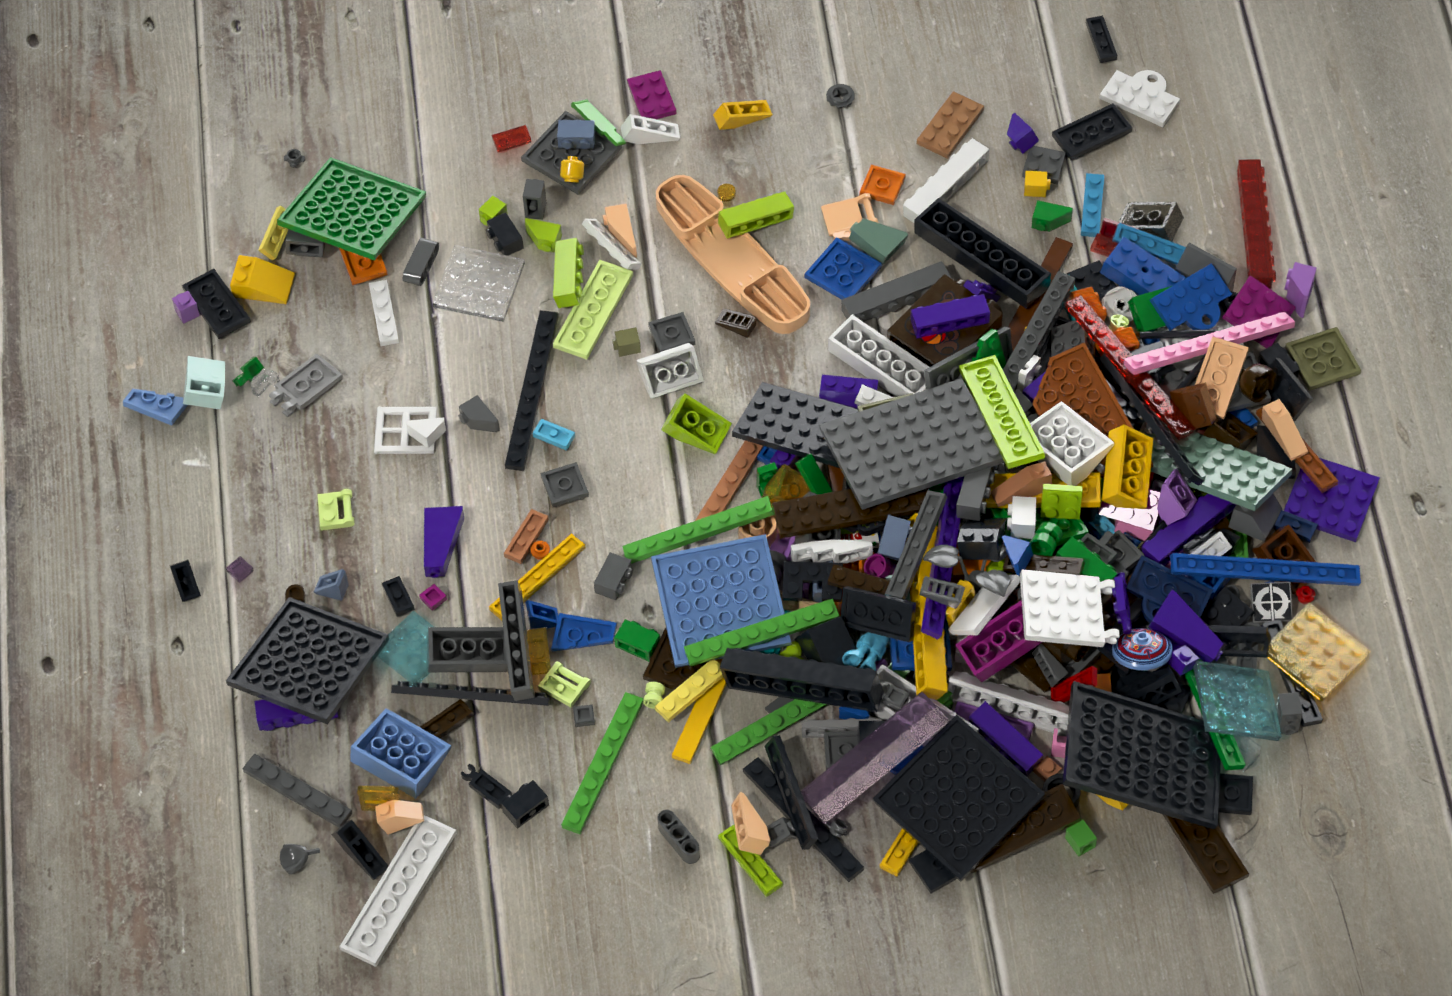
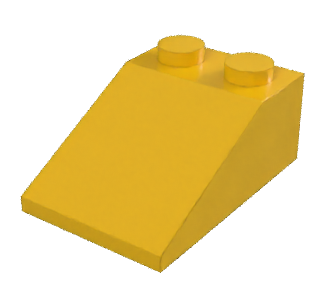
[230,255,295,304]

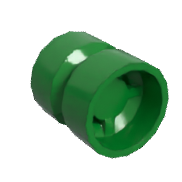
[1030,522,1063,556]

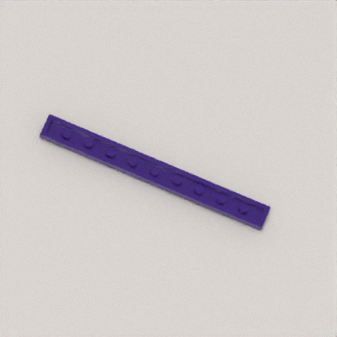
[921,476,964,640]

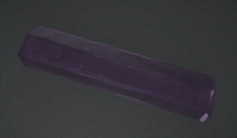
[801,692,950,825]

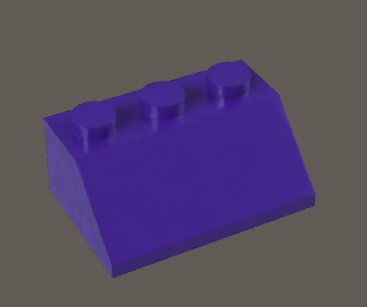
[819,375,878,409]

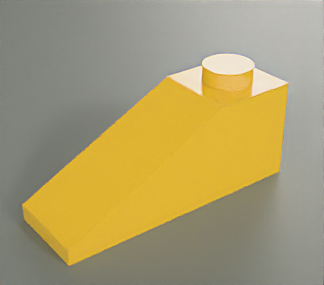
[713,100,773,130]

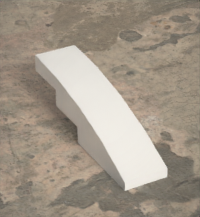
[791,540,873,564]

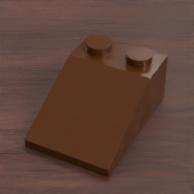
[1252,524,1316,594]

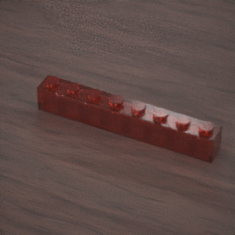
[1237,159,1276,289]

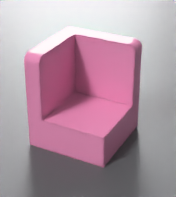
[1051,728,1067,758]

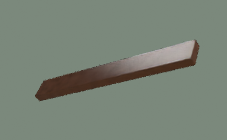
[1008,237,1073,351]

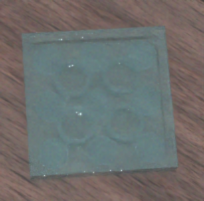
[378,611,434,686]

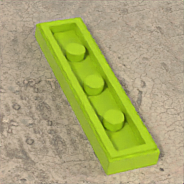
[718,824,783,897]

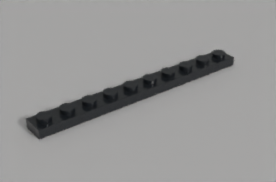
[505,310,558,471]
[1099,353,1204,486]

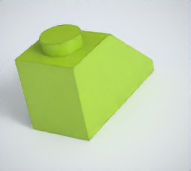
[525,218,562,252]

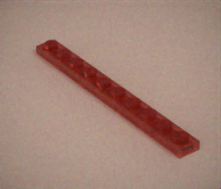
[1065,295,1195,440]

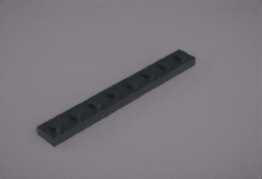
[391,681,551,706]
[743,757,864,882]

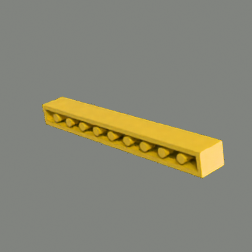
[907,513,948,700]

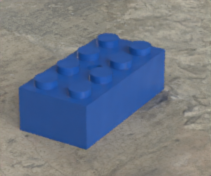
[1100,237,1186,296]

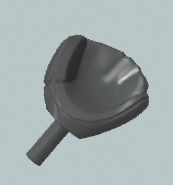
[280,844,320,875]

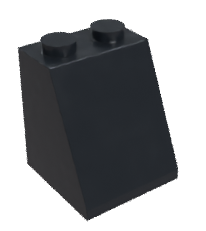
[795,616,856,666]

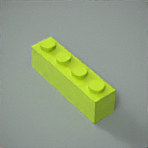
[718,191,794,239]
[553,238,584,308]

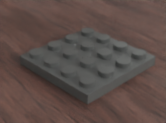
[521,111,622,195]

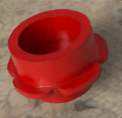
[1296,585,1316,604]

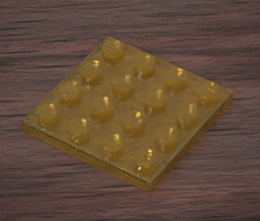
[1261,602,1371,702]

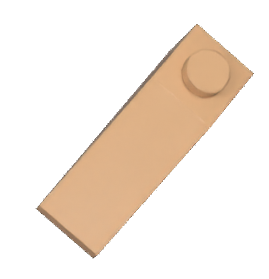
[602,204,637,258]
[1262,399,1308,461]
[731,792,770,855]

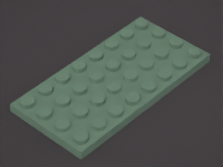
[1141,419,1292,511]

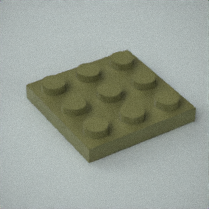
[1285,327,1361,391]

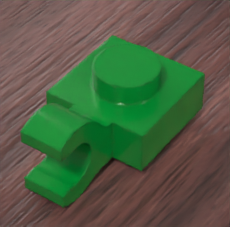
[232,357,267,387]

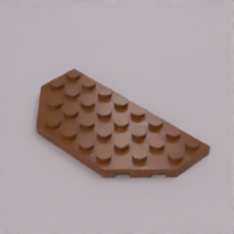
[1032,342,1153,479]

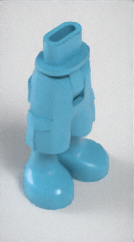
[842,632,890,671]

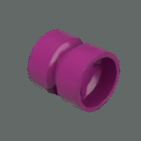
[864,554,897,579]

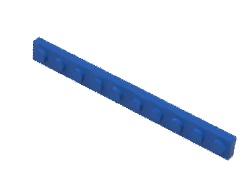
[1170,553,1361,586]

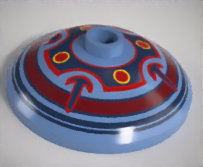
[1112,628,1172,670]

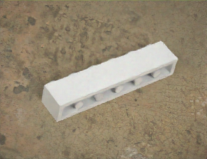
[903,138,989,223]

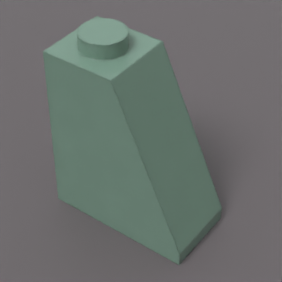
[849,218,908,266]

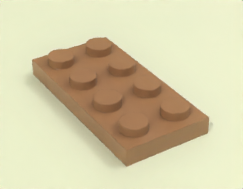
[917,91,984,159]

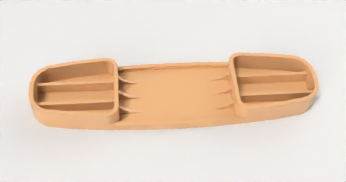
[656,175,810,334]

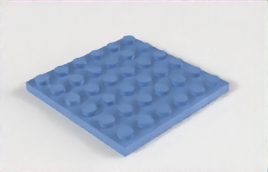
[651,534,791,668]

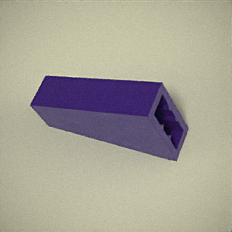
[424,506,464,578]
[1148,590,1223,665]

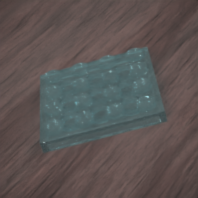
[1194,661,1282,741]

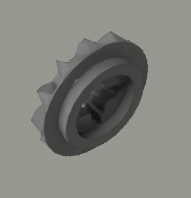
[826,84,855,109]

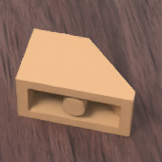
[375,800,424,835]

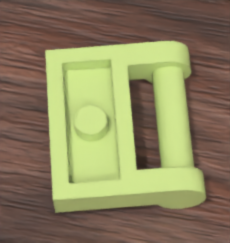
[317,489,355,530]
[538,661,591,708]

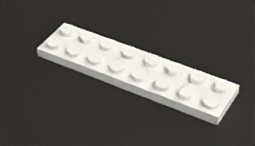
[340,815,457,967]

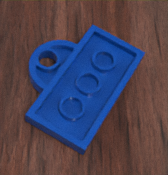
[1150,263,1232,331]

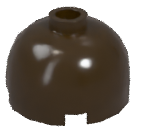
[1239,364,1277,403]

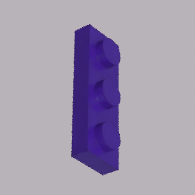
[963,280,1001,302]

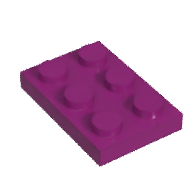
[627,70,677,120]

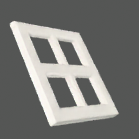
[374,406,437,454]

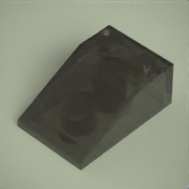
[1119,202,1184,242]

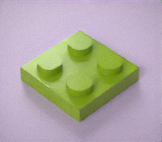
[1040,484,1083,519]

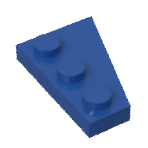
[551,613,617,652]

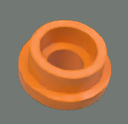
[530,541,550,560]

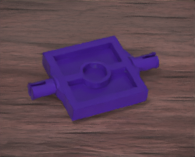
[1112,572,1132,634]

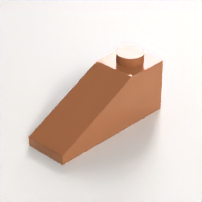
[991,461,1052,507]

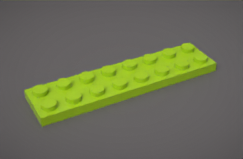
[959,355,1045,469]

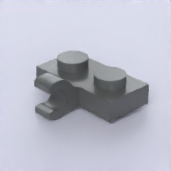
[1081,531,1118,565]

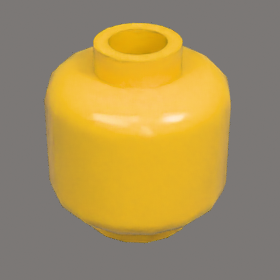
[560,156,584,183]

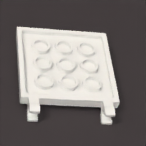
[1020,570,1120,647]

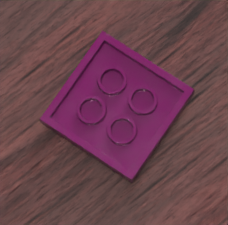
[1222,276,1296,348]

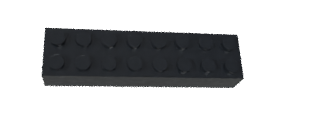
[914,198,1051,309]
[720,648,884,712]

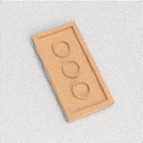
[1195,336,1249,419]

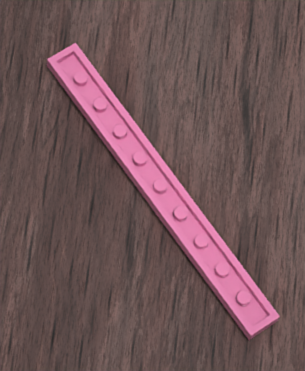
[1124,312,1295,375]

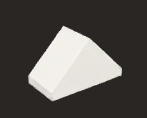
[406,417,446,448]

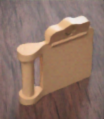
[821,193,879,241]

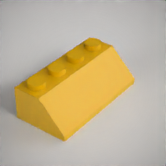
[1102,424,1153,509]

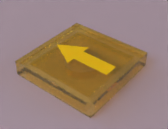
[357,786,401,811]

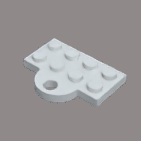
[1099,70,1180,127]

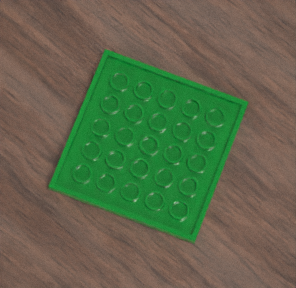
[277,157,426,261]

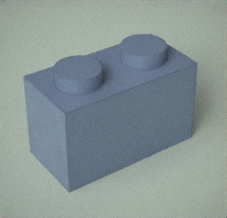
[557,120,595,149]
[877,515,912,561]

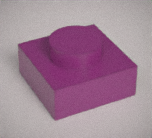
[419,584,447,611]

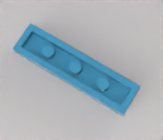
[1081,173,1104,237]
[1112,223,1186,265]

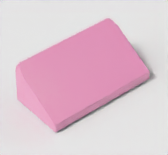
[1114,520,1153,541]

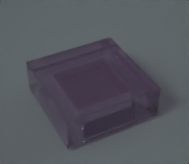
[226,556,254,583]

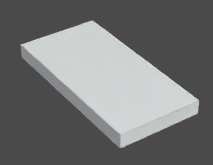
[948,575,1020,635]

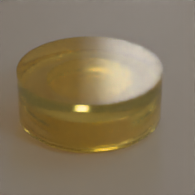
[717,183,736,202]

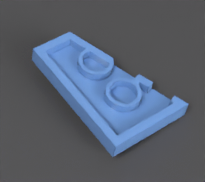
[123,389,188,426]

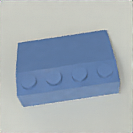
[350,708,451,799]

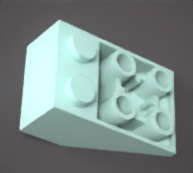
[183,356,225,409]

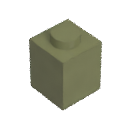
[612,327,641,357]

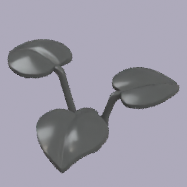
[923,544,1010,597]

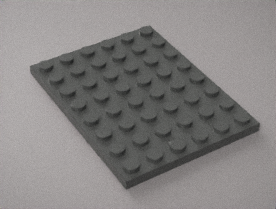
[819,378,1005,510]

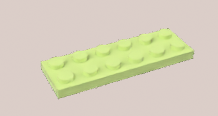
[553,260,633,360]

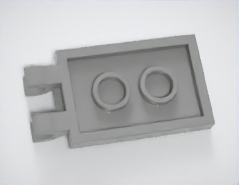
[269,354,342,417]

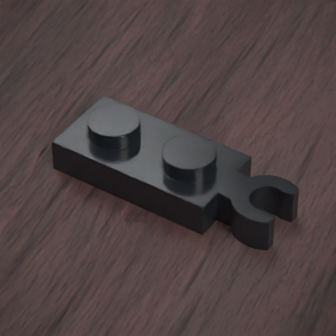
[461,764,512,809]

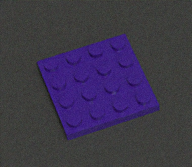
[1284,458,1380,542]

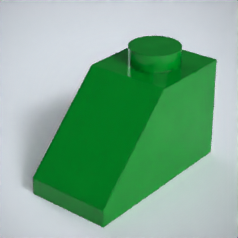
[1031,200,1073,232]

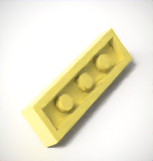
[655,659,723,723]

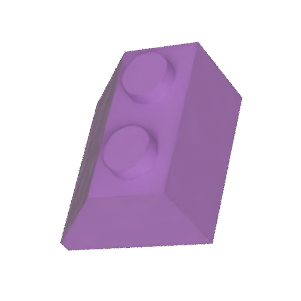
[1284,262,1317,318]
[1157,468,1197,525]

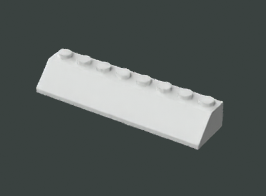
[948,671,1069,736]

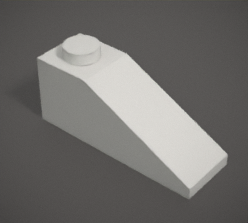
[621,114,680,144]

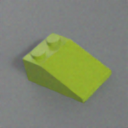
[661,393,732,454]

